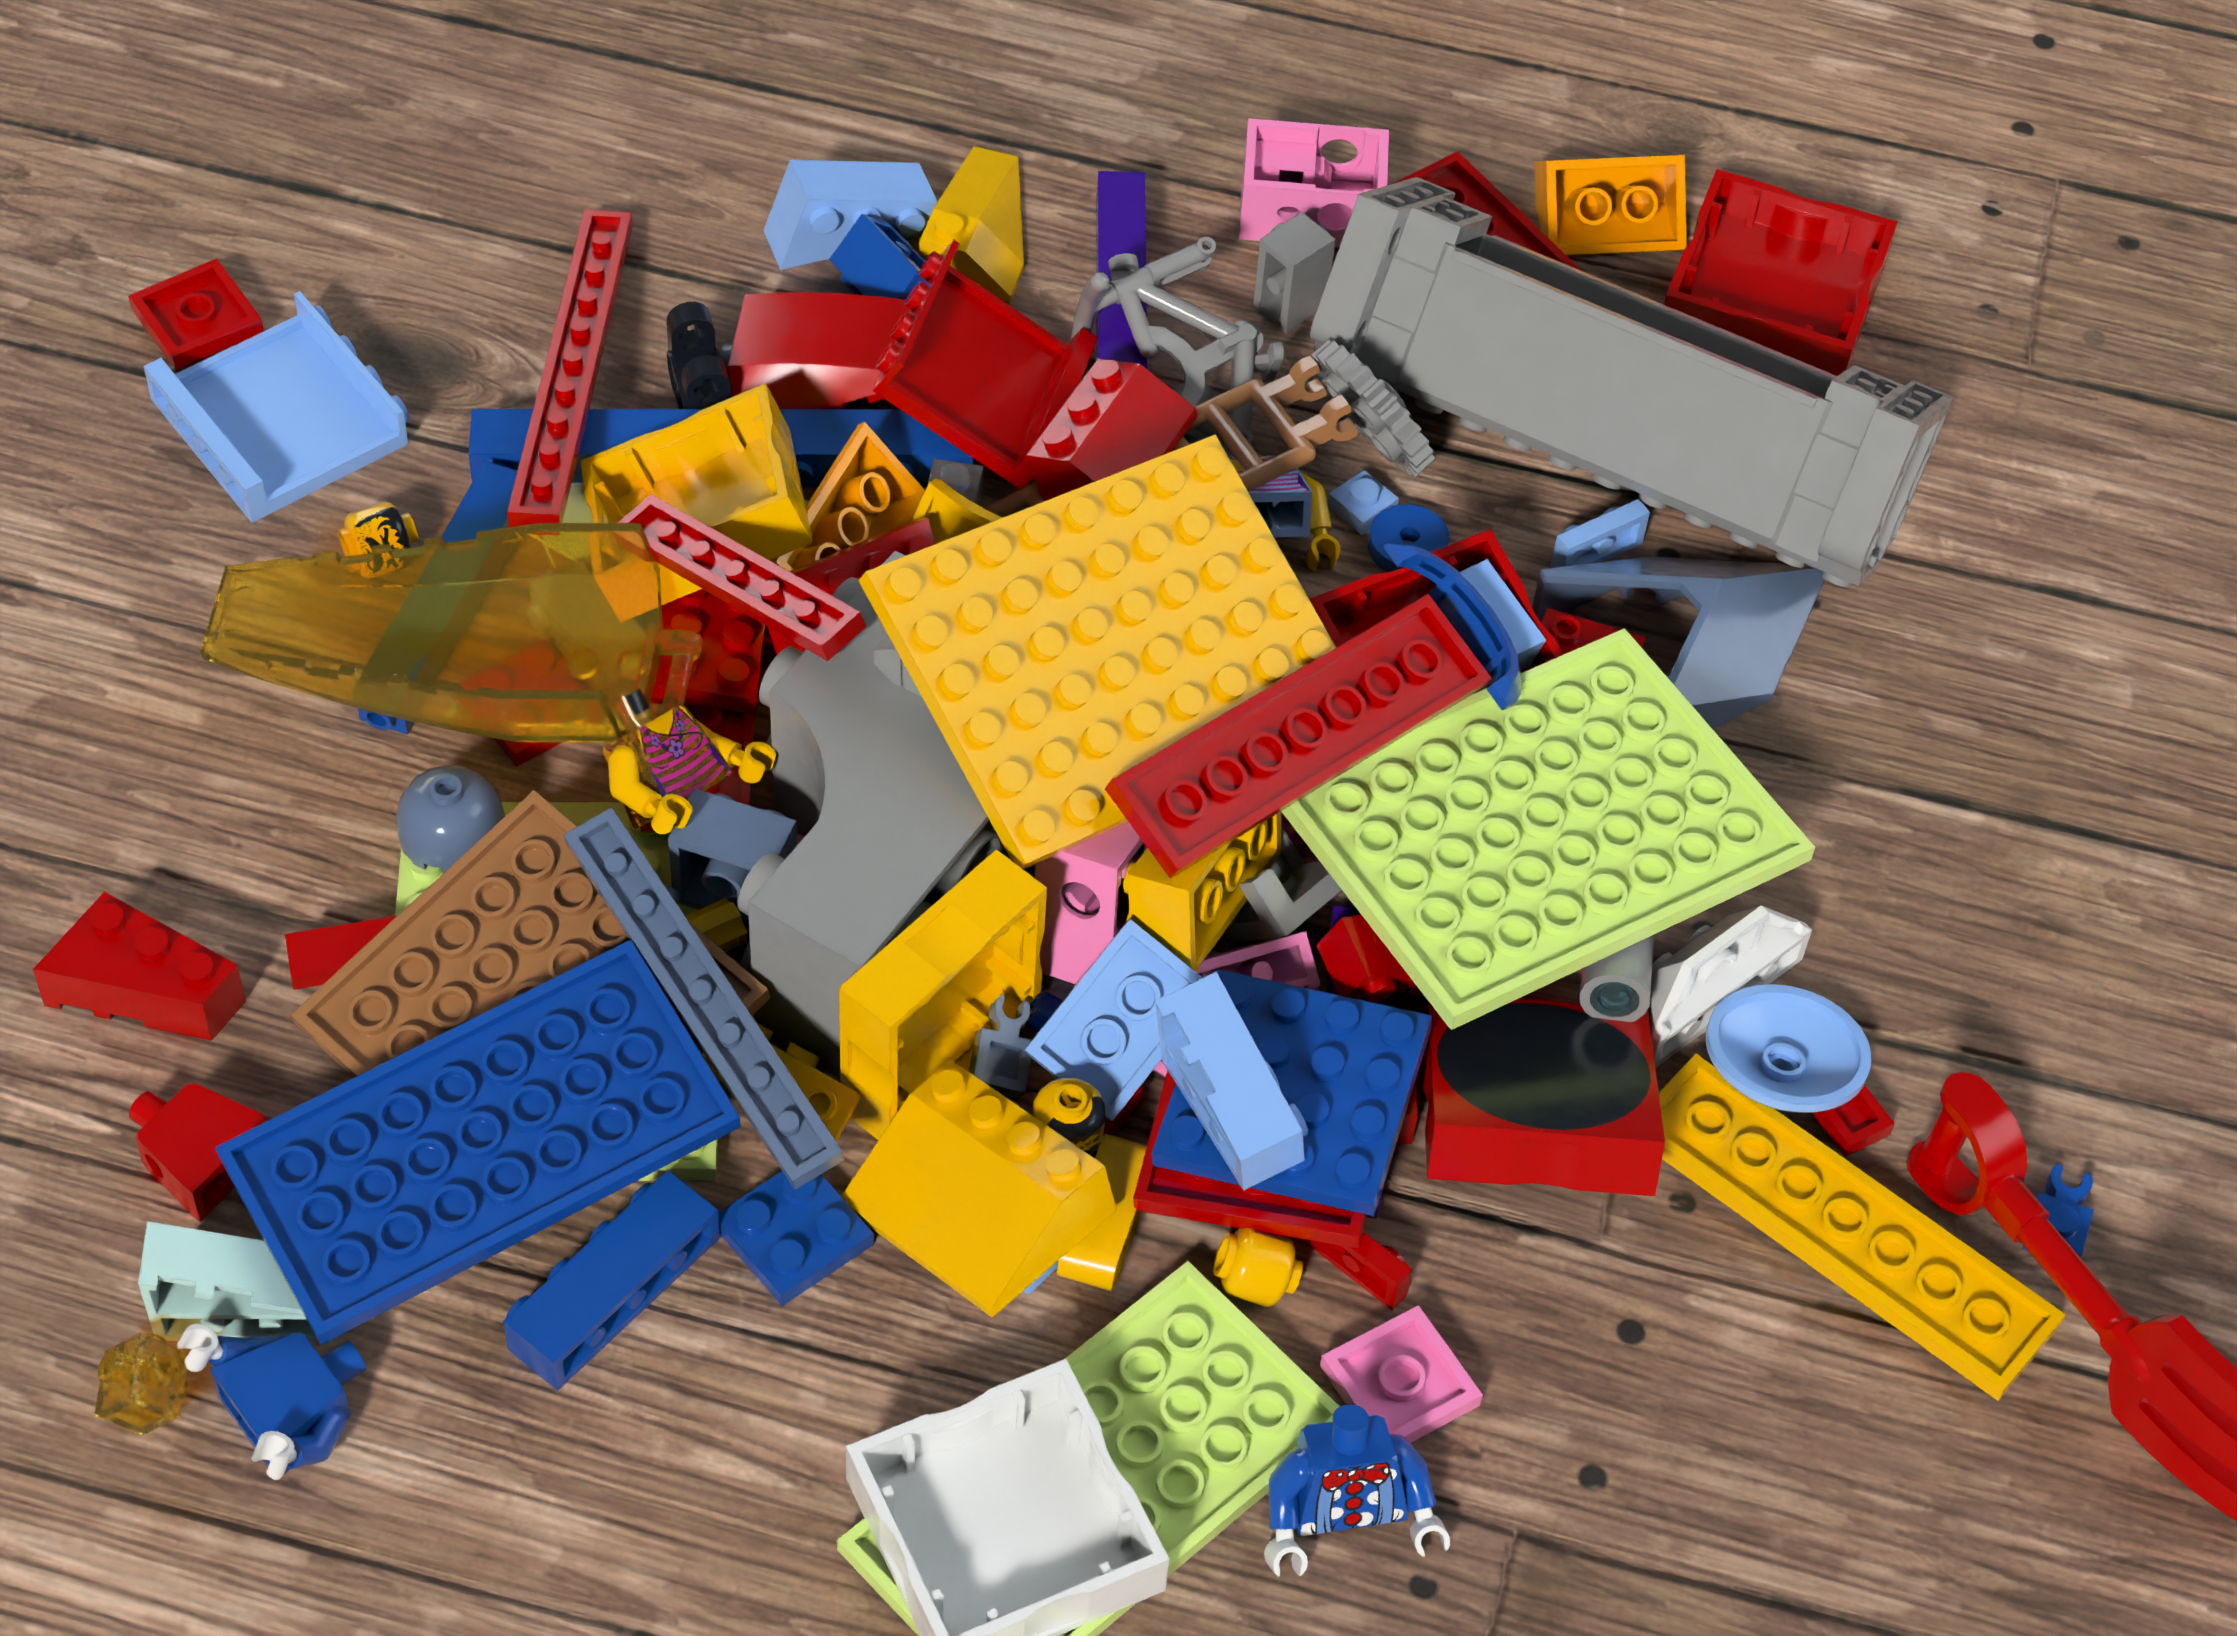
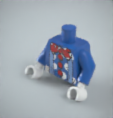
[1264,1404,1450,1577]

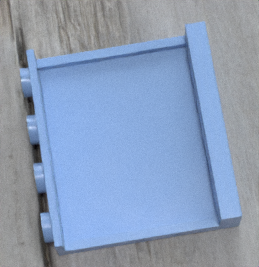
[143,291,409,523]

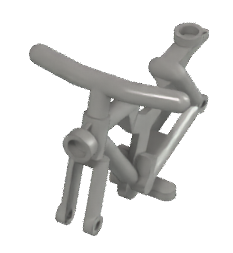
[1070,236,1284,457]

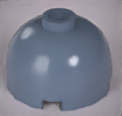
[396,765,505,874]

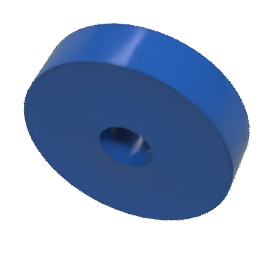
[1368,504,1450,572]

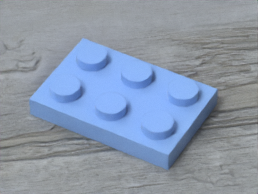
[1023,919,1202,1121]

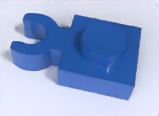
[2022,1164,2093,1258]

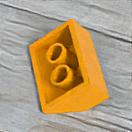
[1534,155,1687,255]

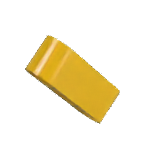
[1057,1133,1147,1292]

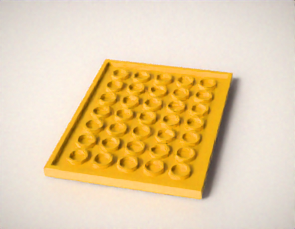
[858,434,1336,869]

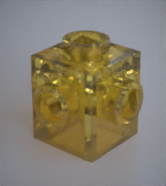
[94,1332,189,1435]

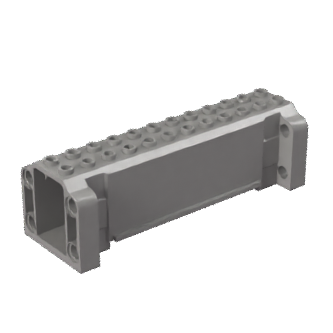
[1310,177,1955,588]

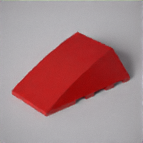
[728,292,910,409]

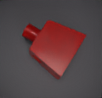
[129,1083,269,1222]

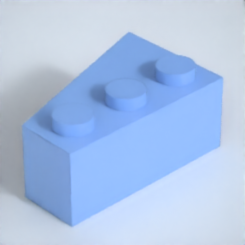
[763,160,938,270]
[1155,972,1308,1191]

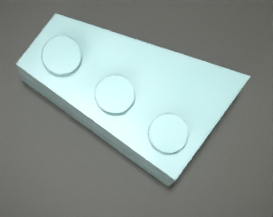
[138,1221,333,1342]

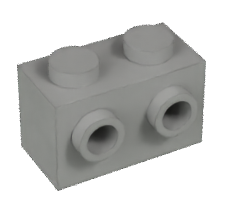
[1253,212,1336,333]

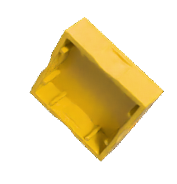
[580,383,813,622]
[839,849,1047,1141]

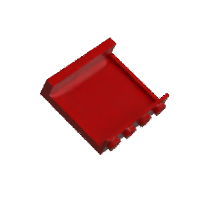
[873,239,1098,489]

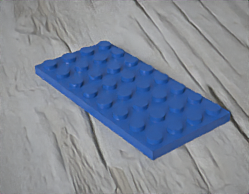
[215,940,741,1345]

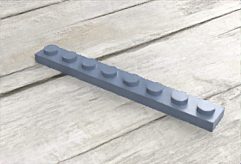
[564,807,844,1190]

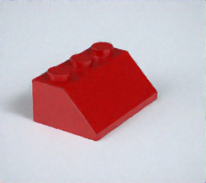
[1026,359,1198,501]

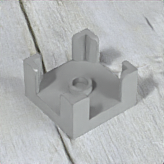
[1223,829,1342,944]

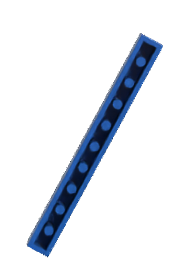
[468,409,973,488]

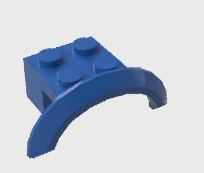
[1378,543,1522,710]

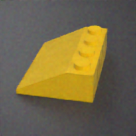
[841,1060,1117,1318]

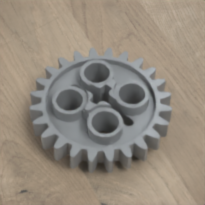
[1311,339,1435,477]

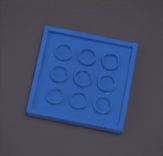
[1151,969,1432,1216]

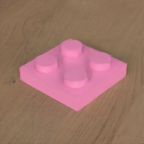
[1320,1305,1483,1443]

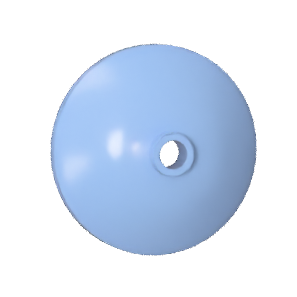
[1706,984,1872,1113]

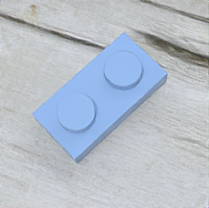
[1550,499,1650,568]

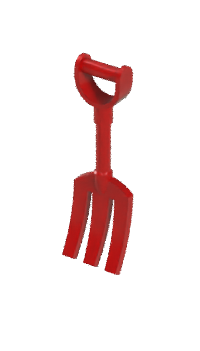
[1906,1072,2237,1522]

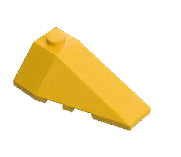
[919,146,1024,303]

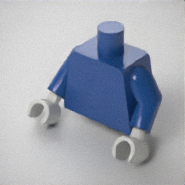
[176,1323,366,1480]

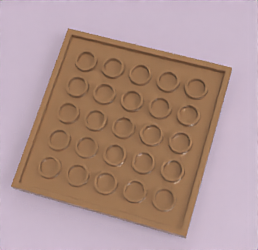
[290,790,770,1078]

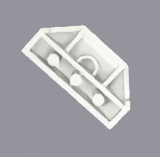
[1648,905,1812,1068]

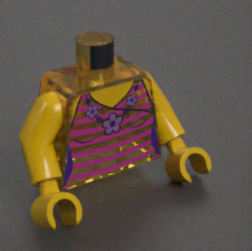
[603,688,776,834]

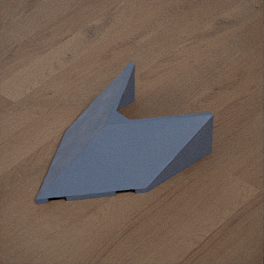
[1532,556,1825,729]

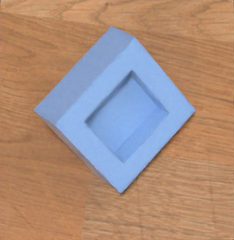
[1328,470,1399,535]

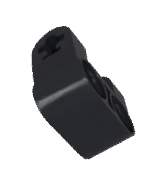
[666,302,732,409]

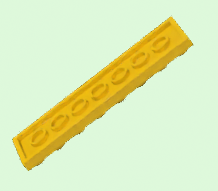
[1659,1054,2066,1401]

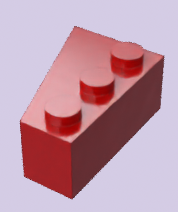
[33,891,246,1041]

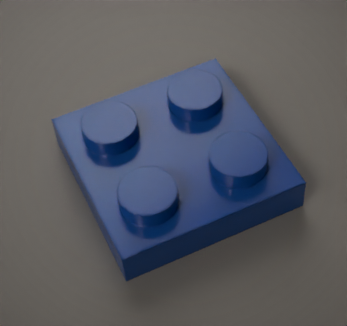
[718,1171,874,1306]

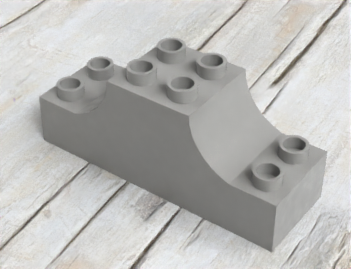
[737,551,1035,1077]

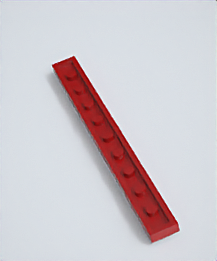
[507,209,633,531]

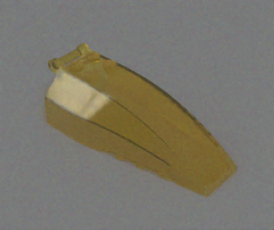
[200,523,703,743]

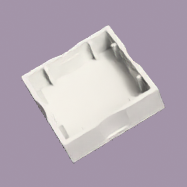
[846,1359,1170,1636]

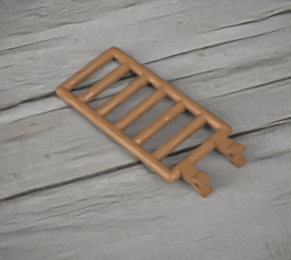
[982,355,1359,518]

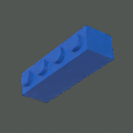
[503,1170,720,1391]

